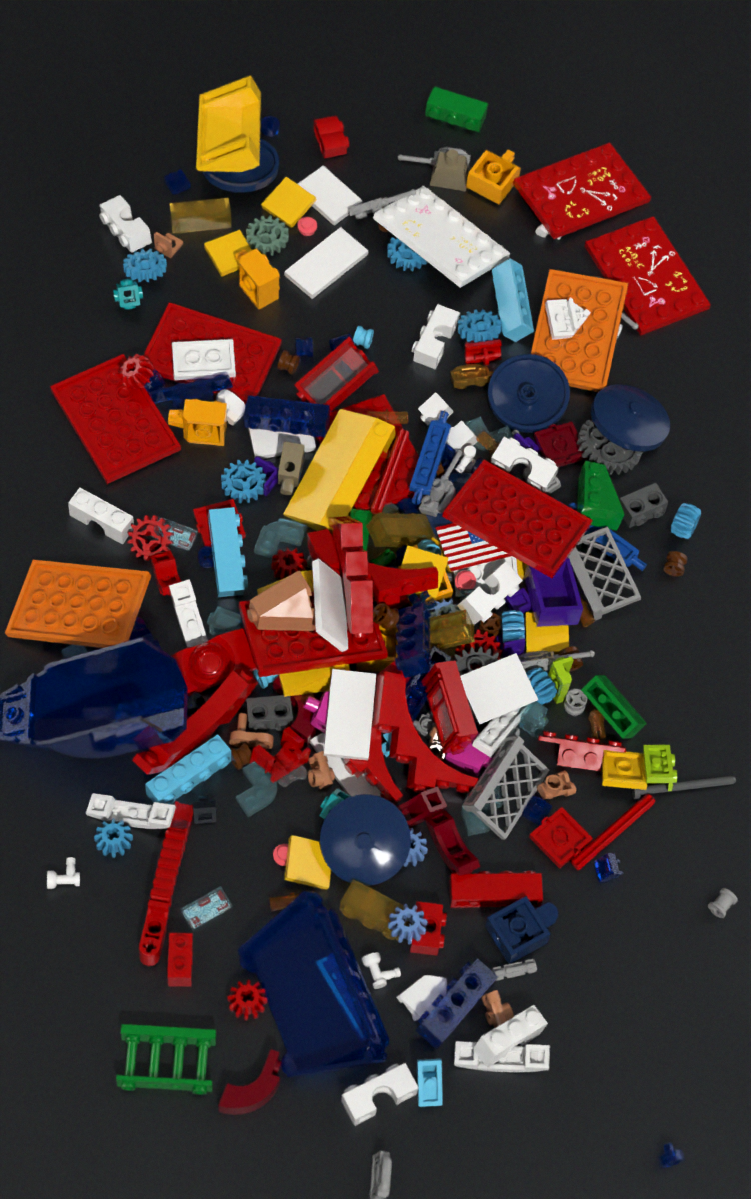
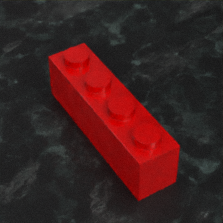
[449,871,543,908]

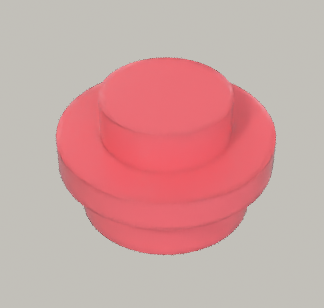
[297,217,317,236]
[455,570,476,592]
[273,844,288,866]

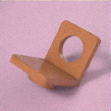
[154,232,183,258]

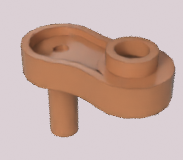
[229,713,274,751]

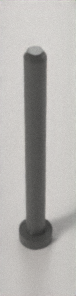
[631,776,736,799]

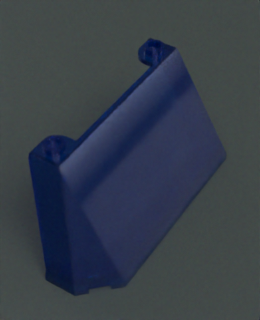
[238,891,390,1077]

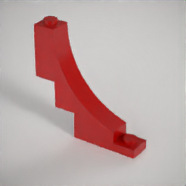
[329,516,373,637]
[132,668,258,775]

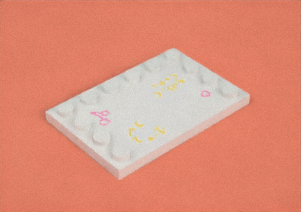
[373,186,510,288]

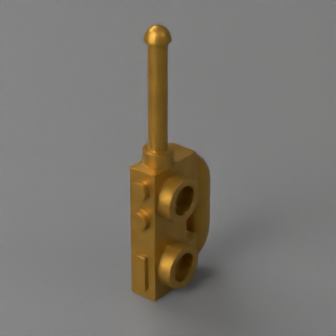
[450,364,494,389]

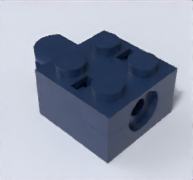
[485,896,558,964]

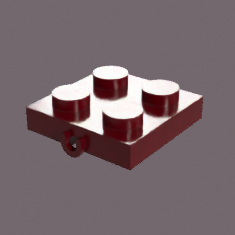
[534,421,587,467]

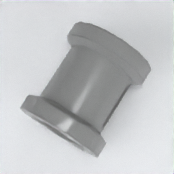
[708,888,738,918]

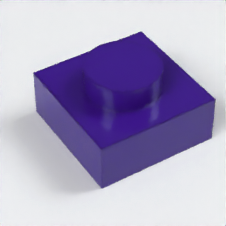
[505,588,532,613]

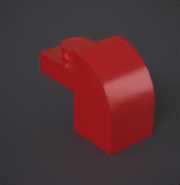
[150,550,182,596]

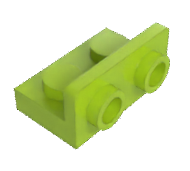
[548,657,574,704]
[643,745,677,791]

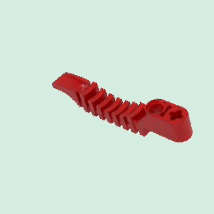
[139,801,194,966]

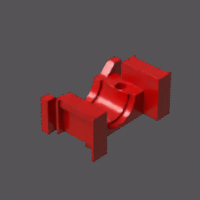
[250,726,311,783]

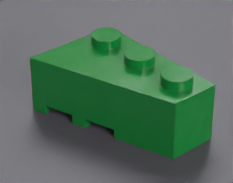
[577,460,625,531]

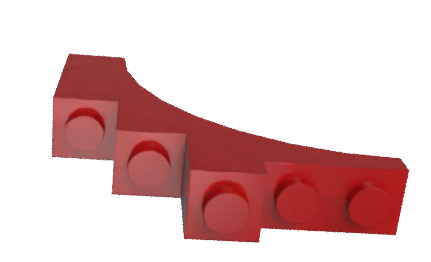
[307,529,439,605]
[344,659,411,805]
[372,671,478,793]

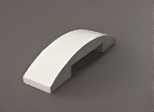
[169,579,208,648]
[86,793,176,829]
[454,1041,550,1072]

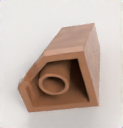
[247,571,315,631]

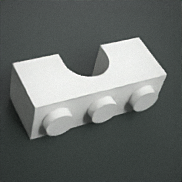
[99,195,152,253]
[412,304,460,369]
[418,392,479,457]
[491,437,558,492]
[68,488,134,545]
[457,561,523,625]
[473,1005,548,1068]
[341,1063,419,1126]

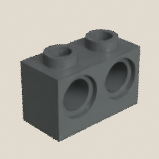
[619,483,668,528]
[246,695,293,733]

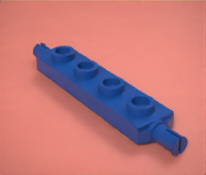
[409,411,451,505]
[556,499,647,571]

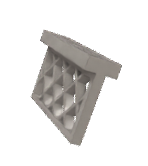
[567,527,641,621]
[462,736,549,840]

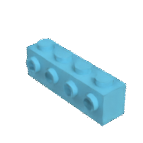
[492,259,534,342]
[208,507,248,597]
[145,734,231,804]

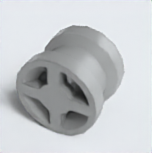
[564,689,587,716]

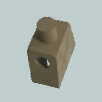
[430,150,468,191]
[278,442,305,495]

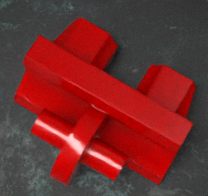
[465,338,501,366]

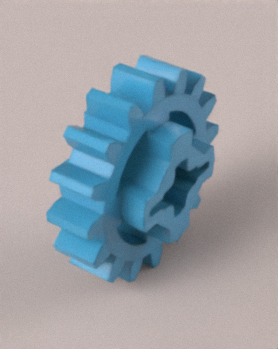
[387,237,427,271]
[123,249,167,282]
[458,310,501,343]
[221,460,266,503]

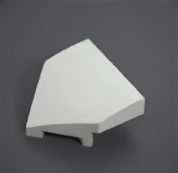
[545,297,591,340]
[396,975,447,1025]

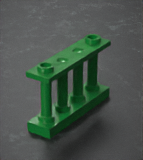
[116,1024,216,1095]

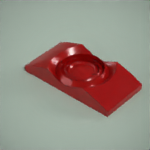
[163,628,257,701]

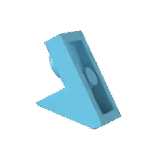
[416,1059,443,1107]

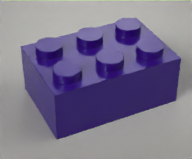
[524,558,583,627]

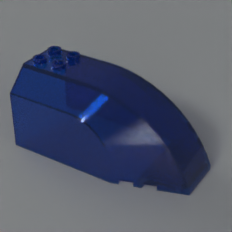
[0,637,188,758]

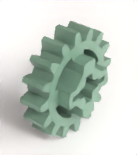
[246,216,289,255]

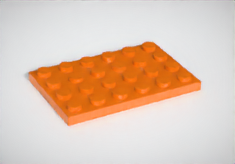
[531,269,628,392]
[5,560,151,651]

